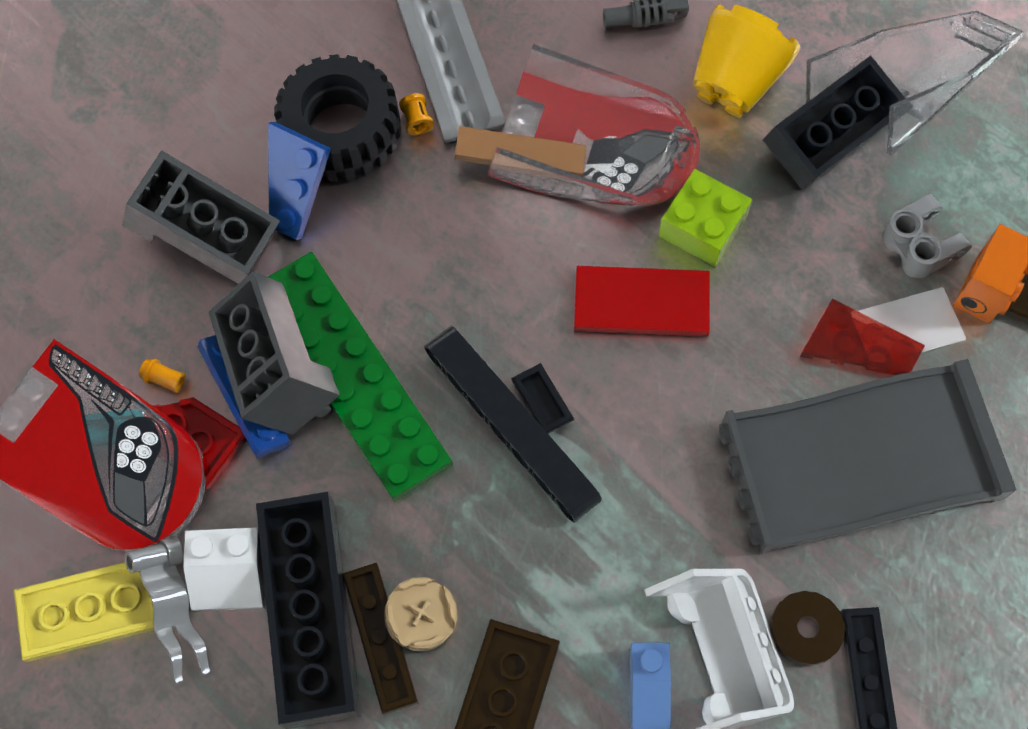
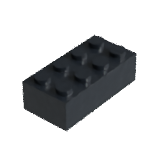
[763,55,911,190]

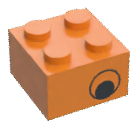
[952,224,1028,324]

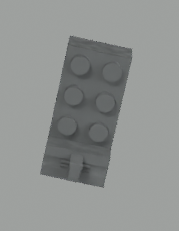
[122,150,280,284]
[208,271,340,435]

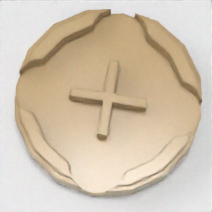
[384,577,458,651]

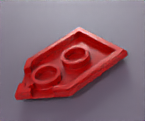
[146,397,247,489]

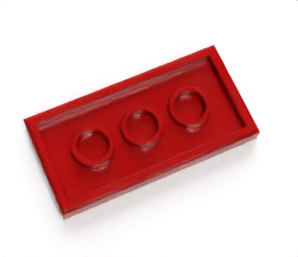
[574,266,710,337]

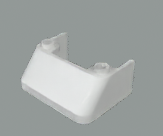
[644,569,794,729]

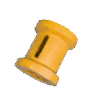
[399,93,434,136]

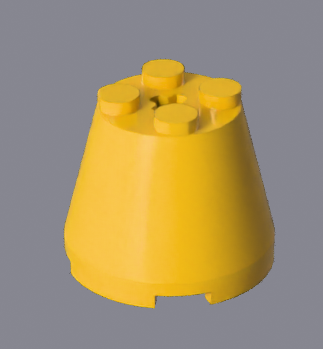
[693,4,800,118]

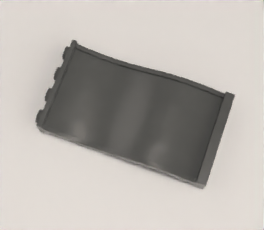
[719,359,1016,554]

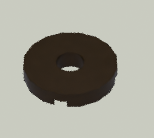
[770,591,845,666]

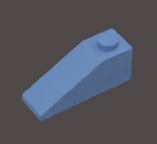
[629,643,671,729]

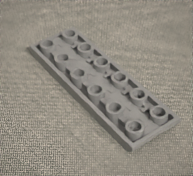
[396,0,505,143]

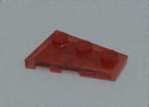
[800,298,925,375]

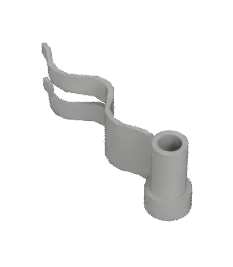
[125,536,210,684]

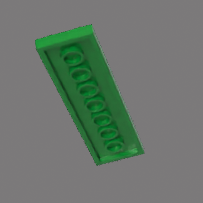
[268,251,453,502]

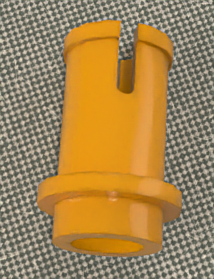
[139,358,186,393]

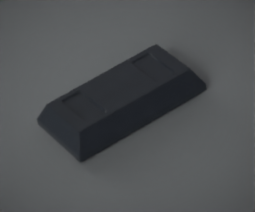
[511,363,574,434]

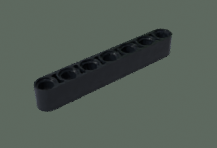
[424,326,602,523]

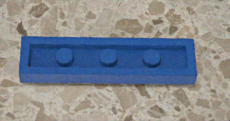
[197,335,290,459]

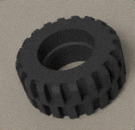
[274,54,401,182]

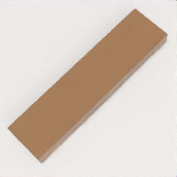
[454,126,586,179]

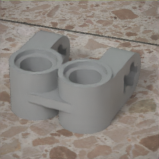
[882,194,972,279]

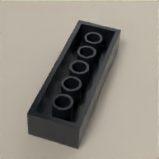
[256,492,361,729]

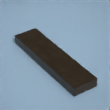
[342,562,419,715]

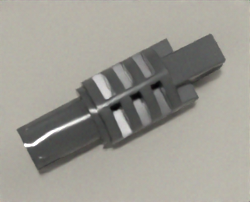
[602,0,689,28]

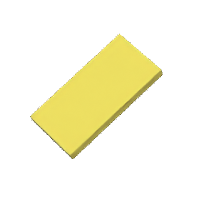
[14,562,154,662]

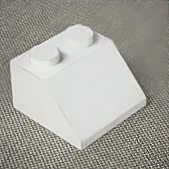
[183,527,265,611]

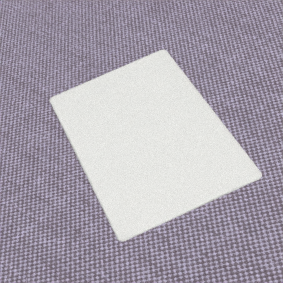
[850,287,966,367]

